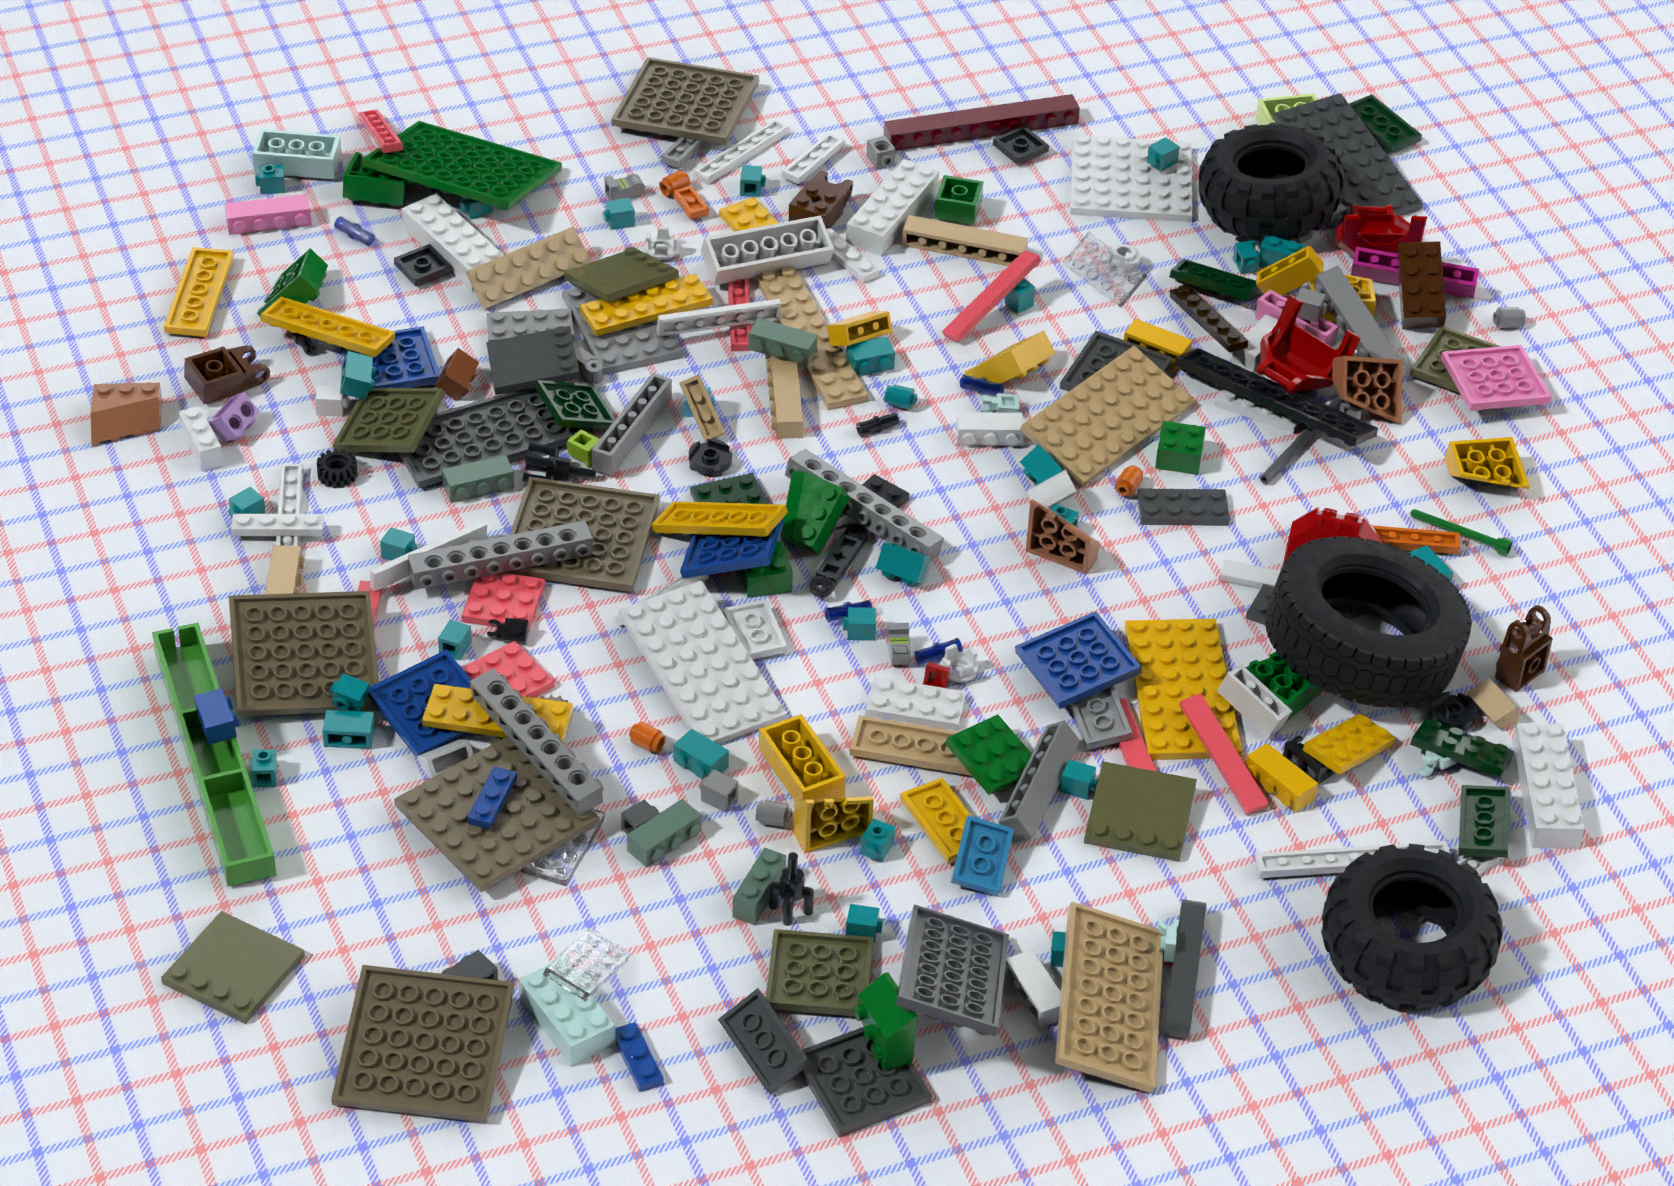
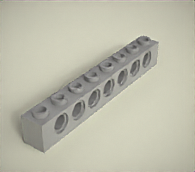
[785,449,944,561]
[408,520,593,590]
[470,668,604,816]

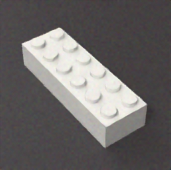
[846,159,940,256]
[402,194,504,291]
[701,215,834,285]
[1512,723,1585,849]

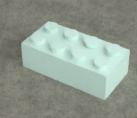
[252,129,342,179]
[518,958,616,1067]

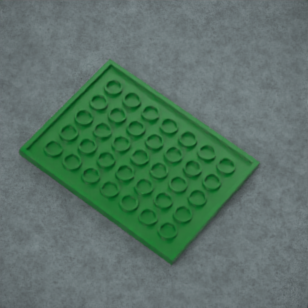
[361,121,562,210]

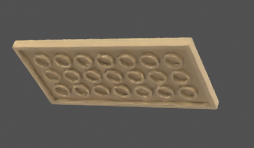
[1020,346,1196,487]
[1055,902,1164,1093]

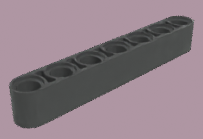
[1163,899,1207,1039]

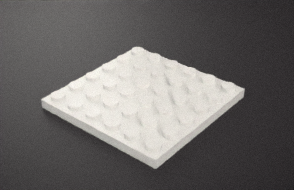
[1070,134,1192,222]

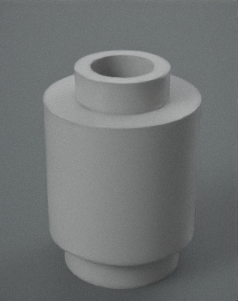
[1493,307,1526,328]
[755,800,792,827]

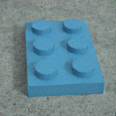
[950,815,1014,896]

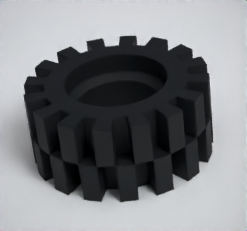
[316,448,358,488]

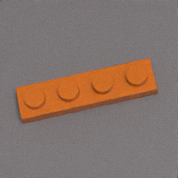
[1372,525,1460,554]

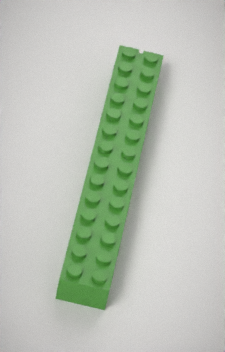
[152,622,276,887]

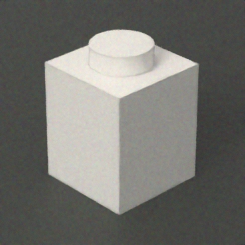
[315,385,349,417]

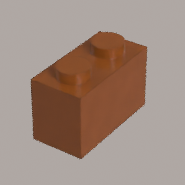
[435,348,479,401]

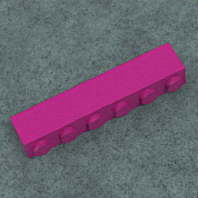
[1351,247,1479,299]

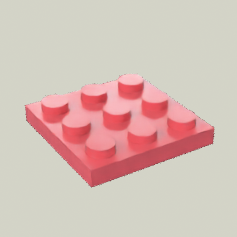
[461,573,545,632]
[461,641,555,698]

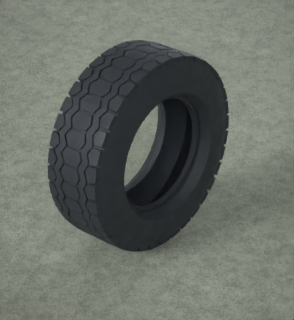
[1265,536,1472,708]

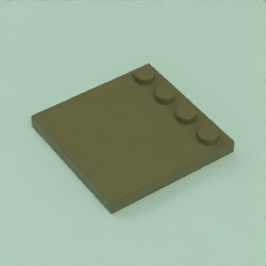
[564,247,679,302]
[1410,326,1501,394]
[333,388,445,453]
[1084,761,1197,862]
[161,911,305,1024]
[766,929,874,1016]

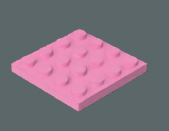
[1441,345,1552,411]

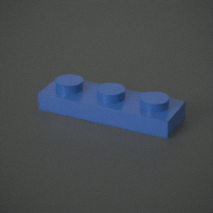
[467,766,517,830]
[615,1022,664,1092]

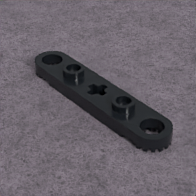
[810,523,868,597]

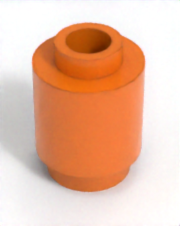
[659,170,690,196]
[1114,465,1143,497]
[629,721,666,753]

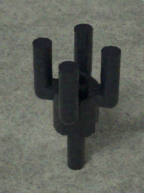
[522,442,596,482]
[769,852,814,926]

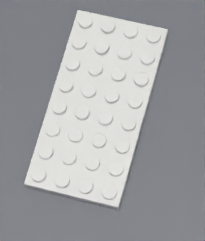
[618,581,787,744]

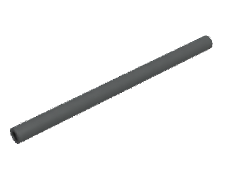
[1260,394,1346,484]

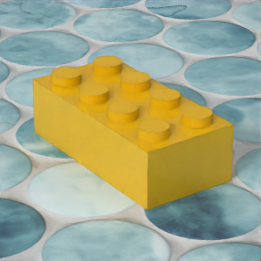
[759,714,846,801]

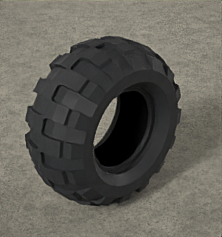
[1199,123,1344,241]
[1321,844,1503,1011]

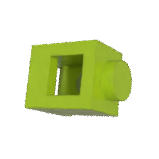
[567,430,600,468]

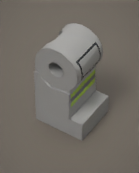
[605,174,645,201]
[575,346,603,384]
[887,623,911,665]

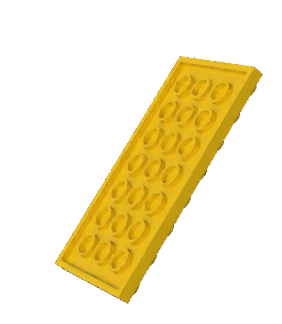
[1124,618,1242,760]

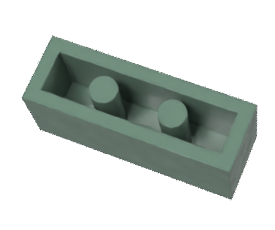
[748,318,818,366]
[442,455,514,503]
[627,799,702,867]
[732,847,787,925]

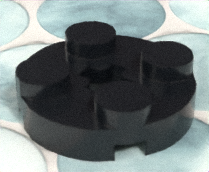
[688,439,732,477]
[1429,692,1477,731]

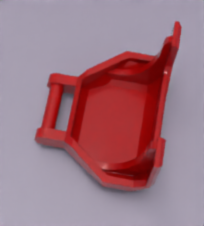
[1335,204,1427,258]
[1256,294,1361,394]
[1283,507,1382,564]

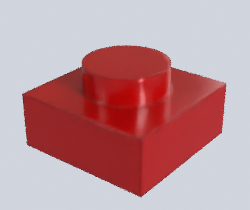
[923,662,951,688]

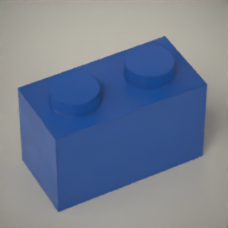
[194,688,239,745]

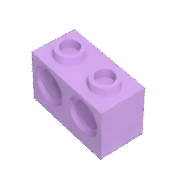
[208,392,260,443]

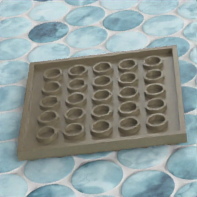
[611,57,759,145]
[503,477,660,592]
[229,591,379,716]
[394,736,600,892]
[331,965,515,1123]

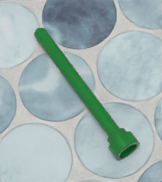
[1410,509,1513,556]

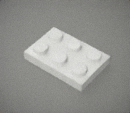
[723,599,787,660]

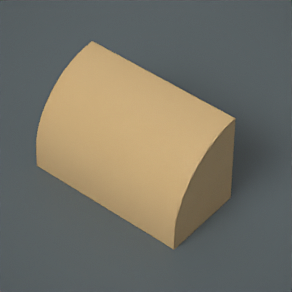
[1466,678,1519,728]

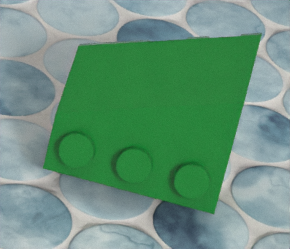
[343,152,410,207]
[257,248,328,316]
[780,471,850,555]
[1232,652,1324,724]
[854,972,918,1070]

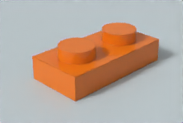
[673,185,709,220]

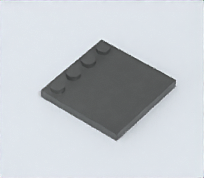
[486,326,580,395]
[1060,331,1173,392]
[801,1027,932,1137]

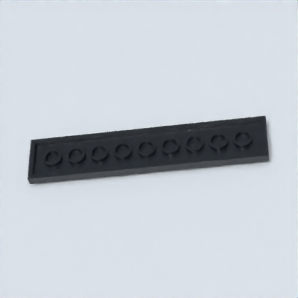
[1174,348,1378,446]

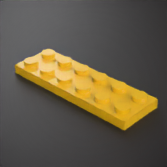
[164,247,234,337]
[580,274,713,336]
[260,296,395,357]
[651,501,788,537]
[422,684,573,743]

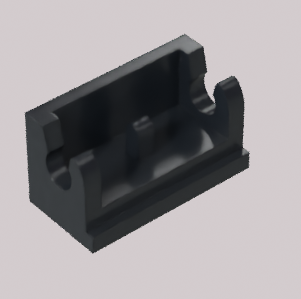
[1283,735,1335,785]

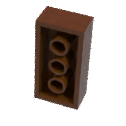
[1397,241,1446,329]

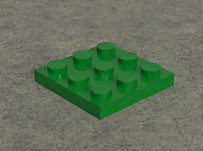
[945,714,1032,795]

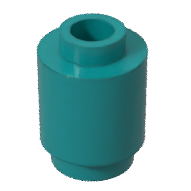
[884,384,918,410]

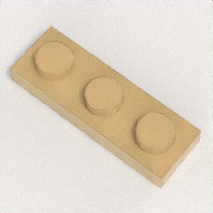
[679,374,725,443]

